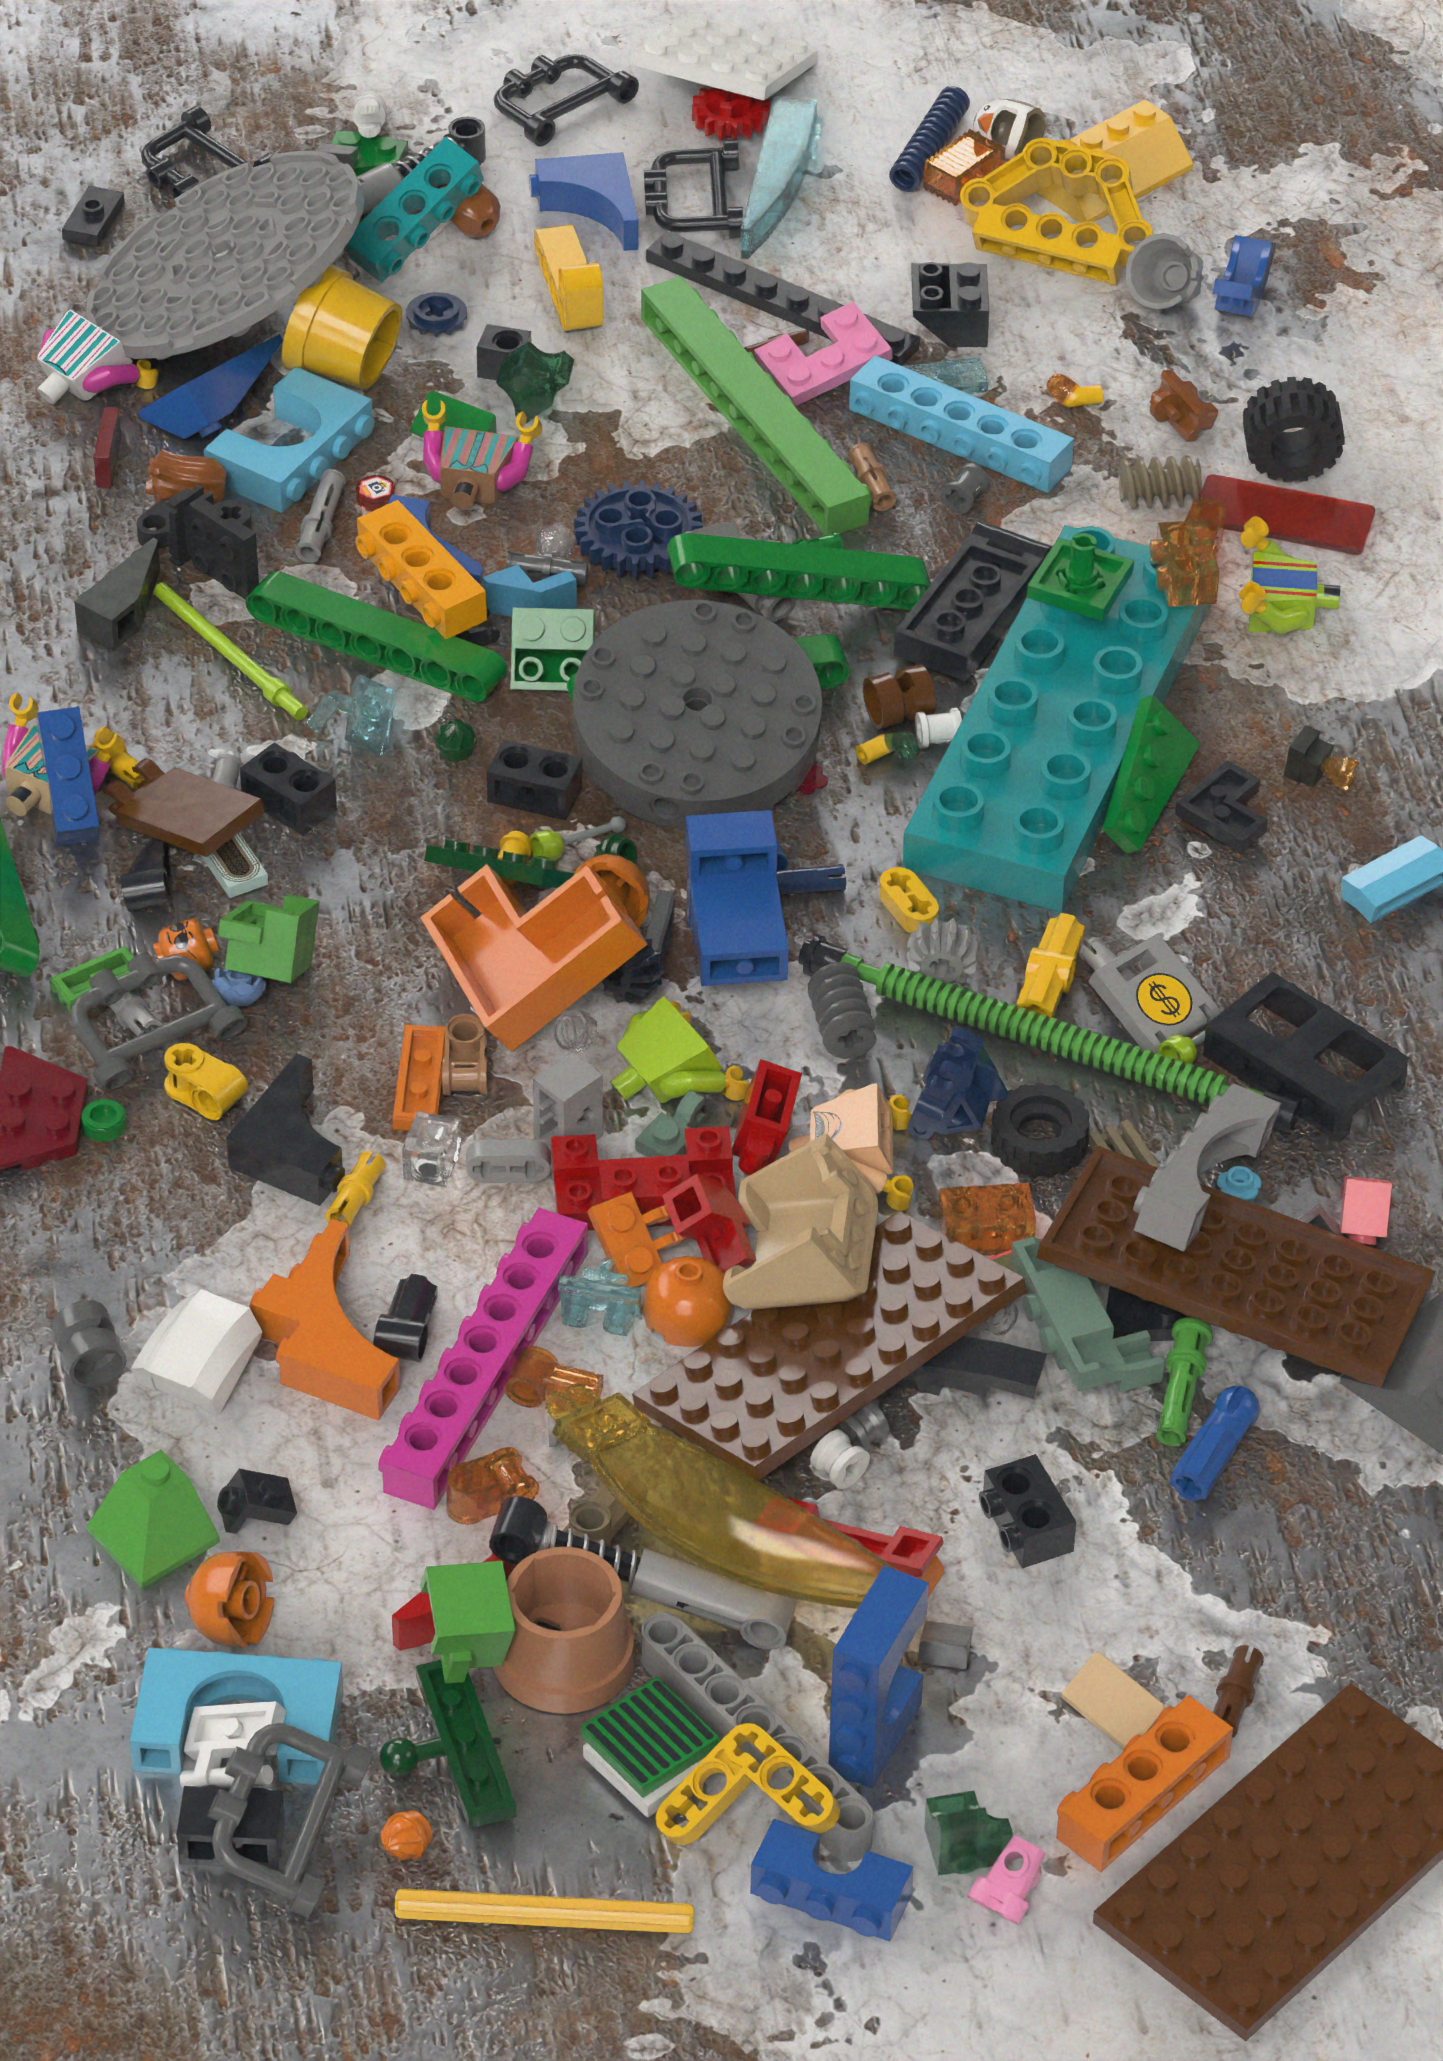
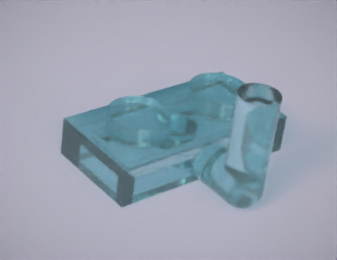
[308,674,396,756]

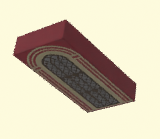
[93,407,121,488]

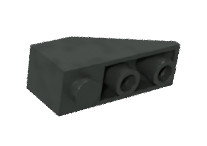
[74,538,160,651]

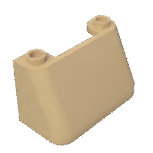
[722,1133,878,1310]

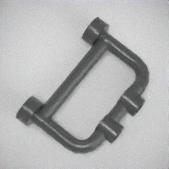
[70,952,248,1092]
[207,1723,373,1918]

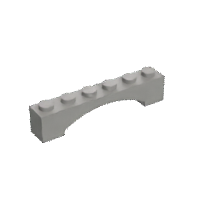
[1133,1083,1281,1252]

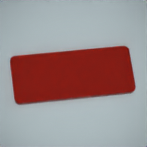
[1193,474,1375,555]

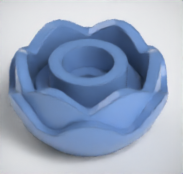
[211,968,266,1006]

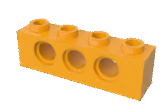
[355,500,487,639]

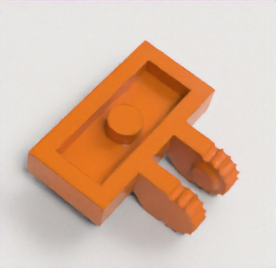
[587,1192,688,1294]

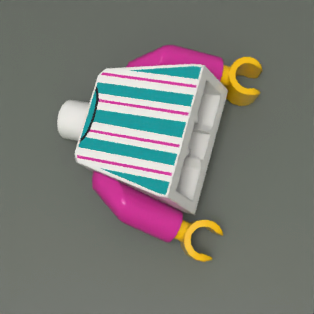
[37,310,159,405]

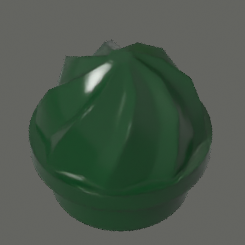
[435,719,476,762]
[594,834,637,865]

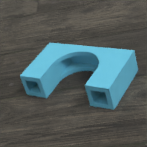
[204,367,375,513]
[130,1648,343,1785]

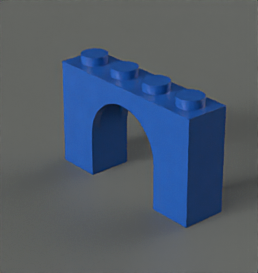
[828,1565,929,1789]

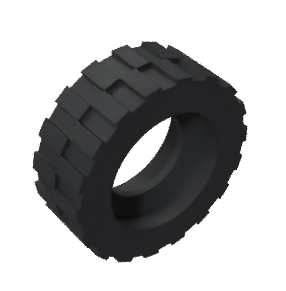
[991,1083,1090,1178]

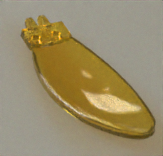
[545,1382,897,1609]

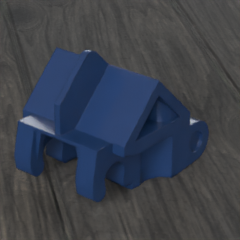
[907,1027,1008,1139]

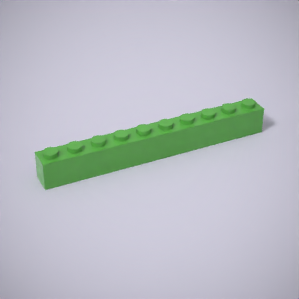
[641,276,872,535]

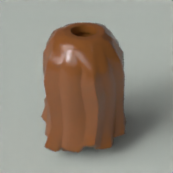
[436,183,501,239]
[145,449,227,505]

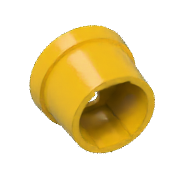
[282,263,402,390]

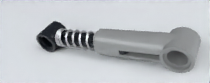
[357,116,486,216]
[489,1496,797,1650]

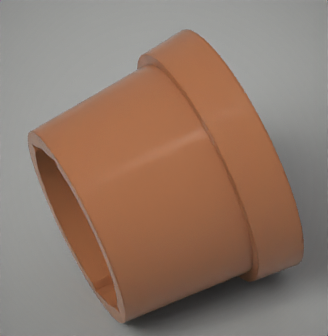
[493,1547,637,1714]

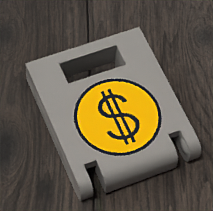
[1088,933,1220,1055]

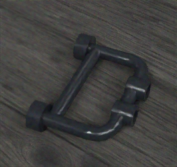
[493,54,639,146]
[141,106,272,199]
[643,139,744,237]

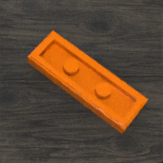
[393,1025,446,1132]

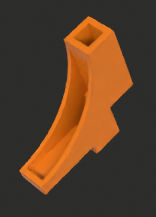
[249,1218,400,1421]

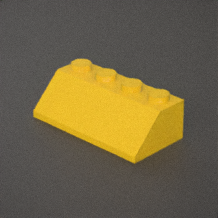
[1036,100,1193,223]

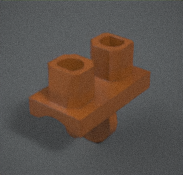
[1149,370,1218,441]

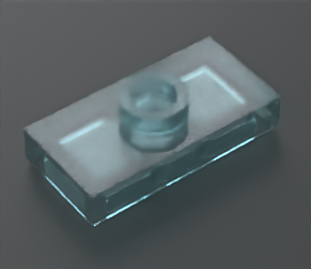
[905,357,988,394]

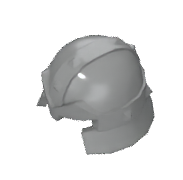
[1125,233,1204,310]

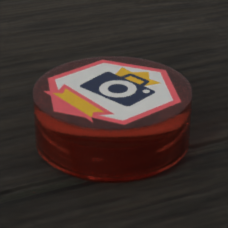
[356,475,395,511]

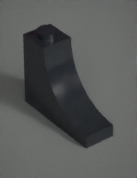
[226,1054,345,1206]

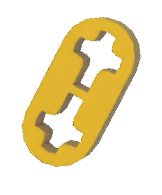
[879,867,939,933]

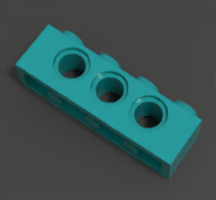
[345,137,484,283]

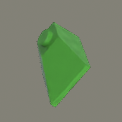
[87,1450,220,1589]

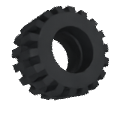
[1243,377,1345,482]

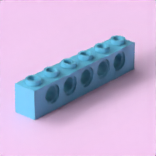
[849,355,1074,493]

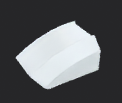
[131,1289,262,1415]

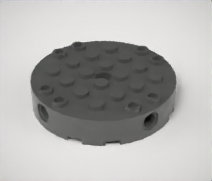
[572,600,822,829]

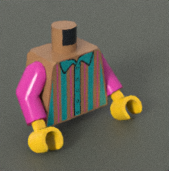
[422,400,543,510]

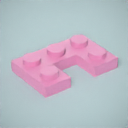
[754,302,893,407]

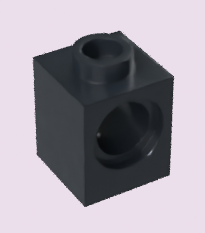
[476,324,537,385]

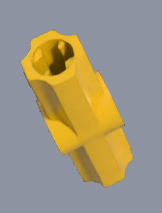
[1016,913,1085,1020]

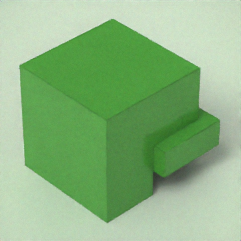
[218,894,320,983]
[420,1561,515,1684]

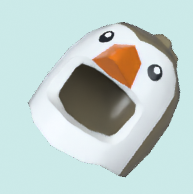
[973,99,1045,162]

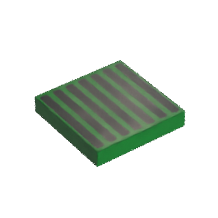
[581,1677,719,1798]

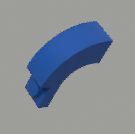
[1212,235,1276,316]

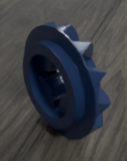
[406,292,467,337]

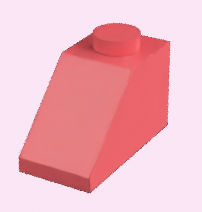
[1340,1176,1392,1245]

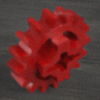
[691,86,771,141]

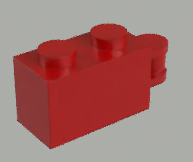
[732,1059,802,1175]

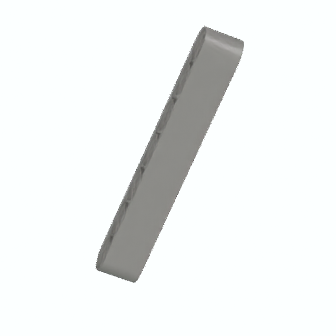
[641,1612,873,1862]

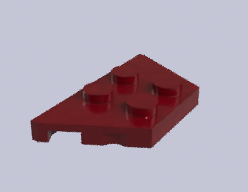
[0,1046,88,1171]

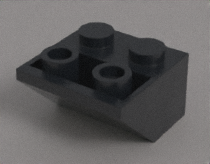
[911,262,989,347]

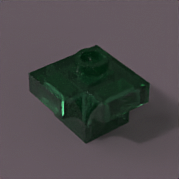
[496,340,575,423]
[924,1790,1013,1876]

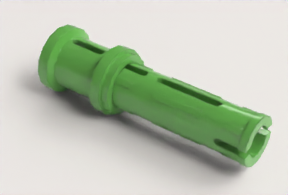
[1156,1317,1213,1447]

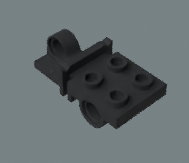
[137,485,259,600]

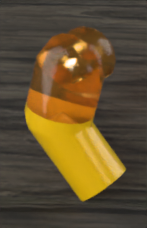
[1046,374,1103,408]

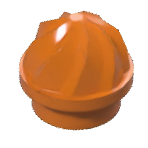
[381,1810,433,1861]

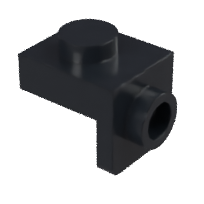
[217,1468,297,1534]

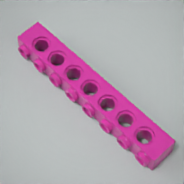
[378,1207,588,1510]

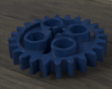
[574,480,703,578]

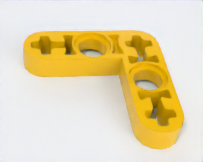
[655,1723,840,1846]

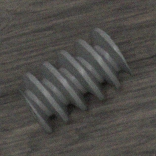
[808,962,877,1059]

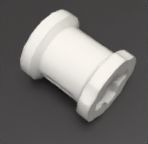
[915,707,962,749]

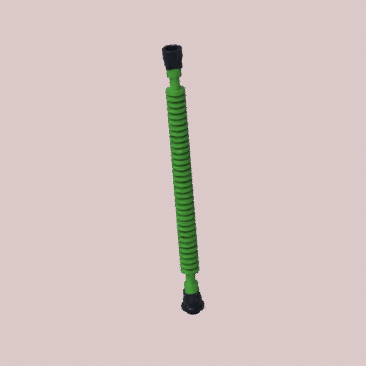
[798,934,1302,1134]

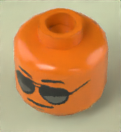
[153,918,220,981]

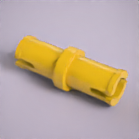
[325,1151,386,1228]

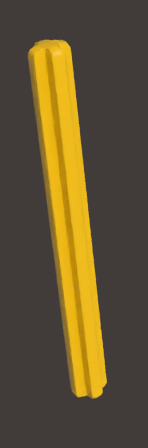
[395,1889,694,1934]

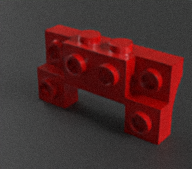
[551,1126,736,1231]

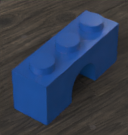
[37,706,99,847]
[750,1819,914,1942]

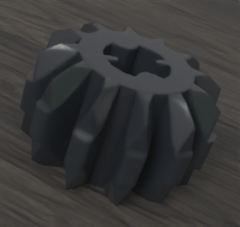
[601,929,666,1004]

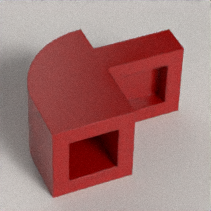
[662,1174,757,1274]

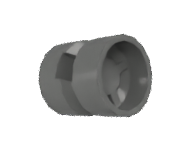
[51,1300,127,1388]

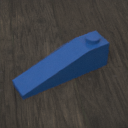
[137,334,283,439]

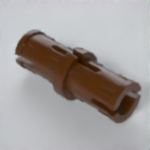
[1213,1645,1264,1738]

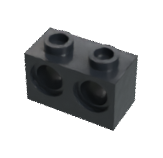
[487,739,582,820]
[240,742,337,836]
[979,1454,1076,1569]

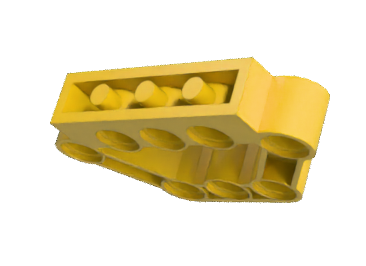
[960,138,1153,286]

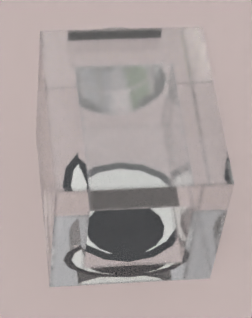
[402,1111,461,1188]

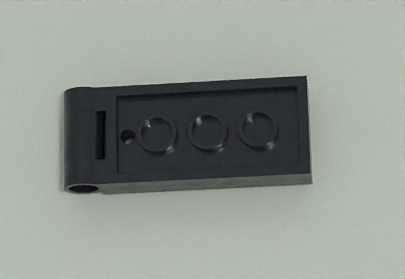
[894,521,1053,681]

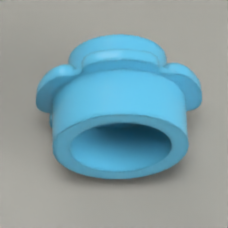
[1217,1166,1262,1203]

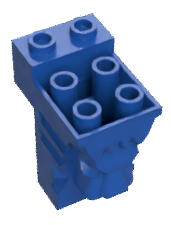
[685,810,789,986]

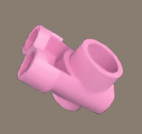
[967,1835,1046,1925]

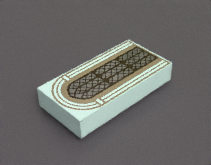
[201,833,268,898]

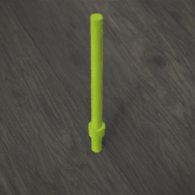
[153,582,308,721]

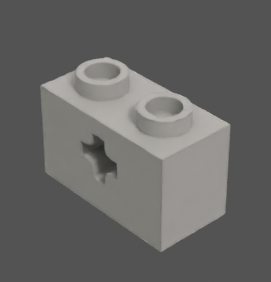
[533,1052,603,1152]

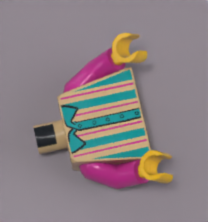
[1,693,125,816]

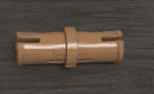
[848,442,897,511]

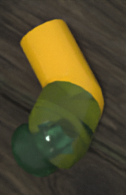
[856,731,920,765]

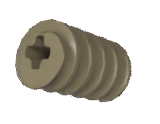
[1118,455,1202,509]

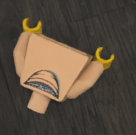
[789,1083,914,1211]

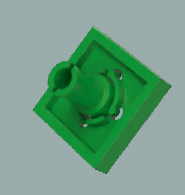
[1027,533,1134,621]

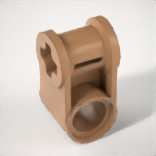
[442,1014,487,1096]

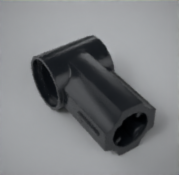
[373,1274,438,1362]

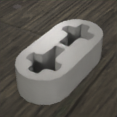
[466,1139,551,1183]

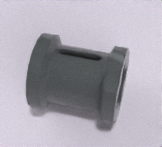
[940,463,990,514]

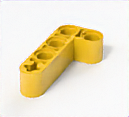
[534,224,603,331]

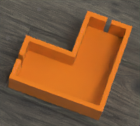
[420,864,648,1052]

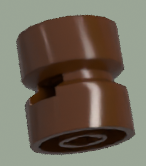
[863,664,936,729]

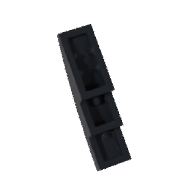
[896,1336,1047,1399]

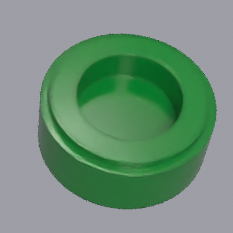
[81,1099,127,1142]

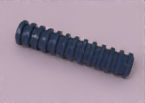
[889,86,970,192]

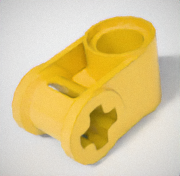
[164,1043,249,1120]

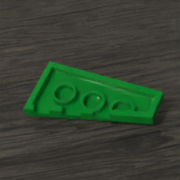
[1102,695,1200,854]

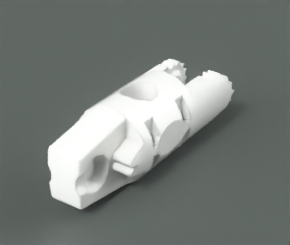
[353,91,387,138]

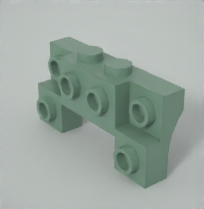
[1011,1237,1164,1392]

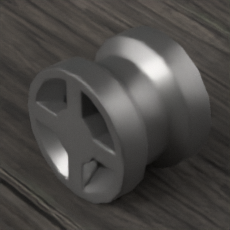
[831,1401,889,1451]

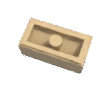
[1061,1652,1166,1749]

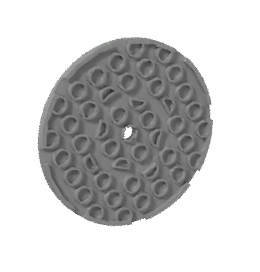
[86,151,364,360]

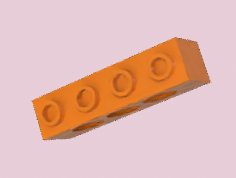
[1056,1695,1233,1872]

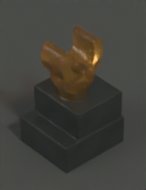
[1284,725,1359,790]

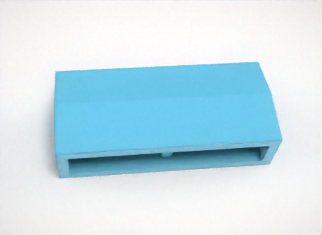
[1342,835,1443,923]

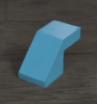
[482,564,577,617]

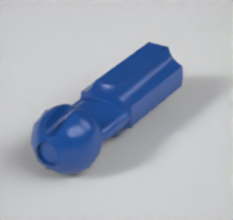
[1170,1386,1260,1503]

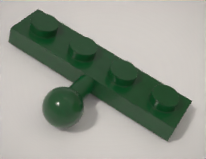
[424,839,574,890]
[379,1660,517,1829]

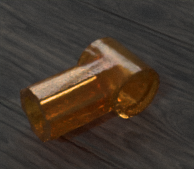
[504,1346,604,1413]

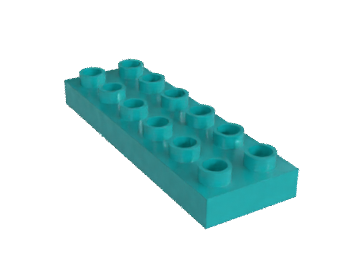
[902,525,1217,912]

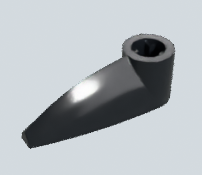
[120,837,172,912]

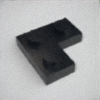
[1175,760,1268,853]

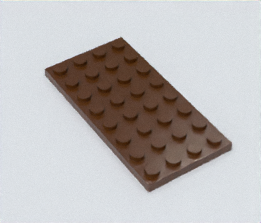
[1036,1145,1435,1388]
[632,1211,1026,1481]
[1093,1683,1443,2041]

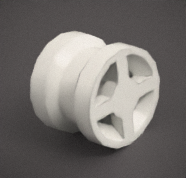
[810,1429,870,1489]

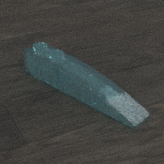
[740,96,823,259]

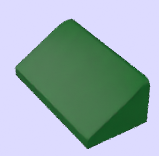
[410,391,497,438]

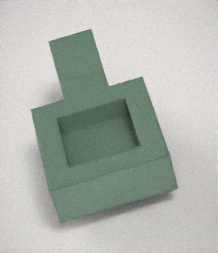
[635,1090,705,1157]

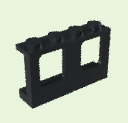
[1203,971,1409,1143]

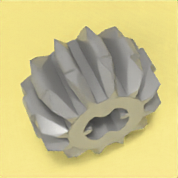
[907,917,979,984]

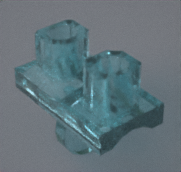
[558,1258,643,1336]

